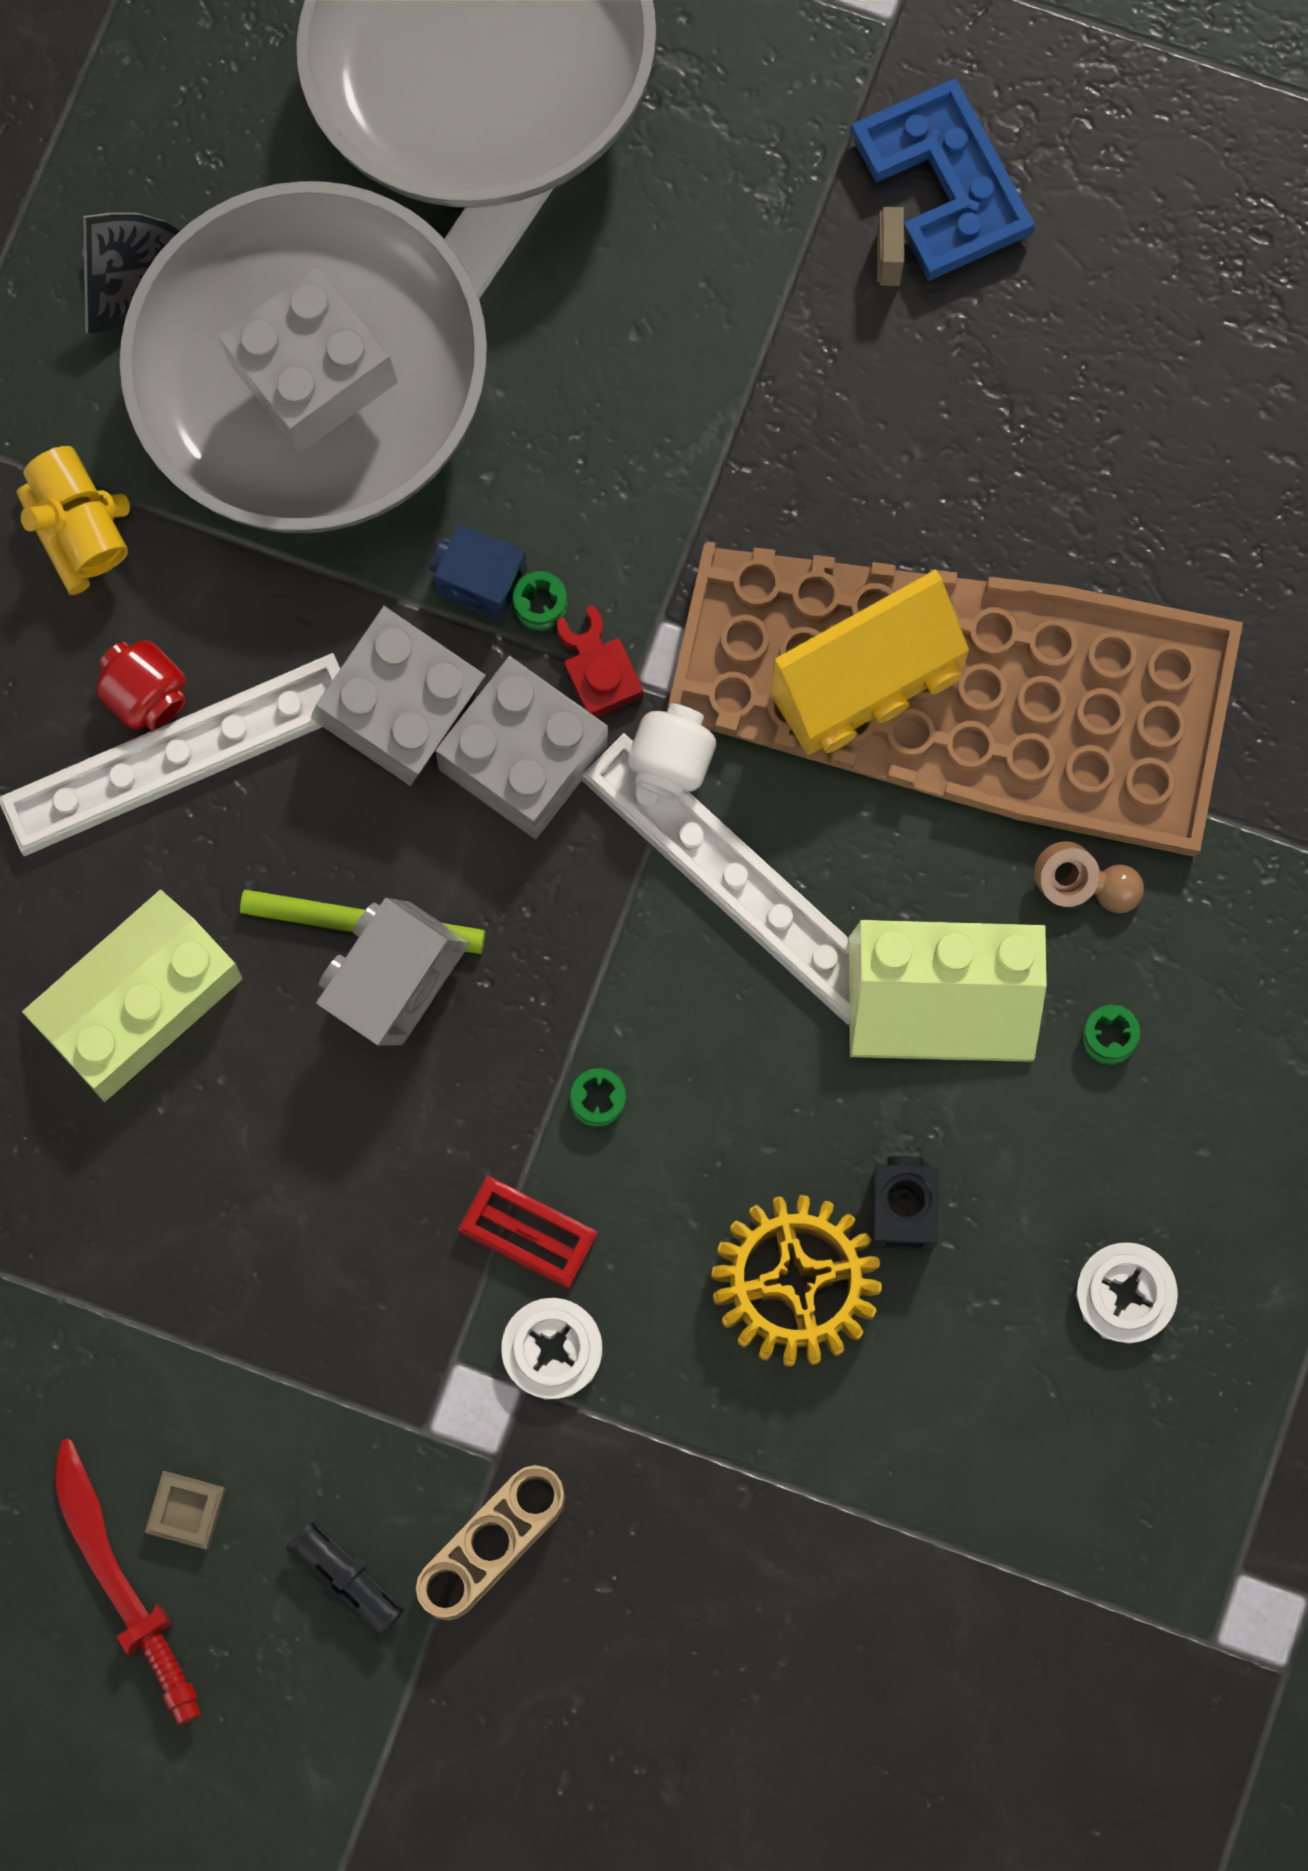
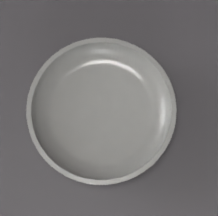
[296,0,656,207]
[120,181,487,533]

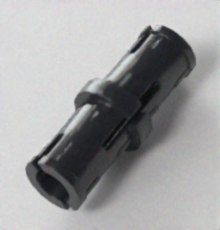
[286,1520,406,1639]

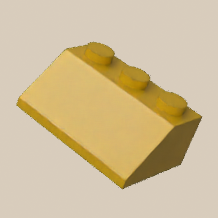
[770,569,969,756]

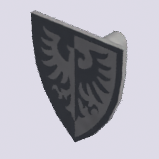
[82,213,180,333]

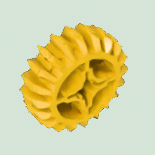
[712,1195,882,1366]

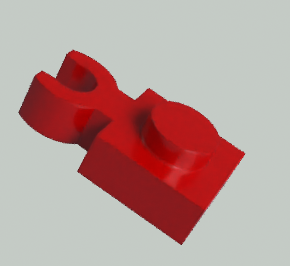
[557,605,644,718]

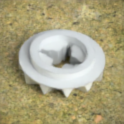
[1076,1243,1178,1344]
[501,1298,602,1400]

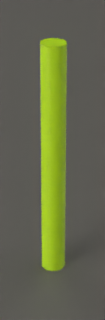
[240,889,485,954]

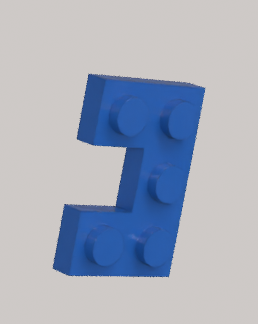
[850,78,1035,281]

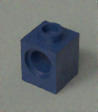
[430,523,527,623]

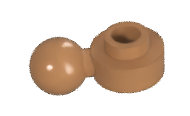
[1034,841,1144,913]

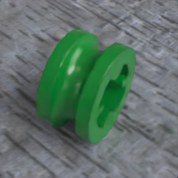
[513,571,567,632]
[1082,1005,1141,1065]
[569,1068,626,1127]

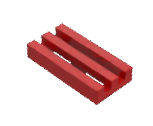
[458,1175,598,1290]

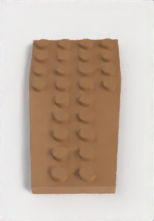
[668,542,1243,857]

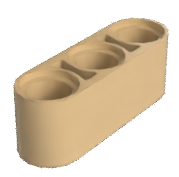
[416,1465,565,1621]

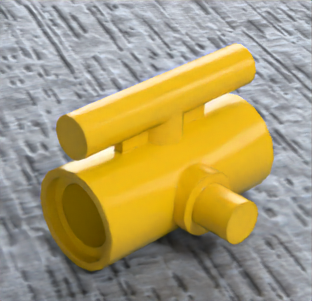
[16,446,130,595]

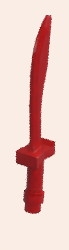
[55,1438,201,1726]

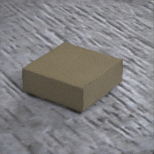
[877,207,904,286]
[145,1471,226,1550]

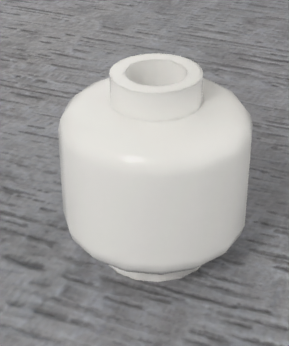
[627,703,716,799]

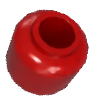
[96,640,186,731]

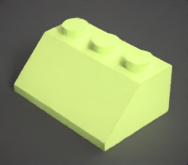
[22,889,243,1102]
[849,920,1047,1062]

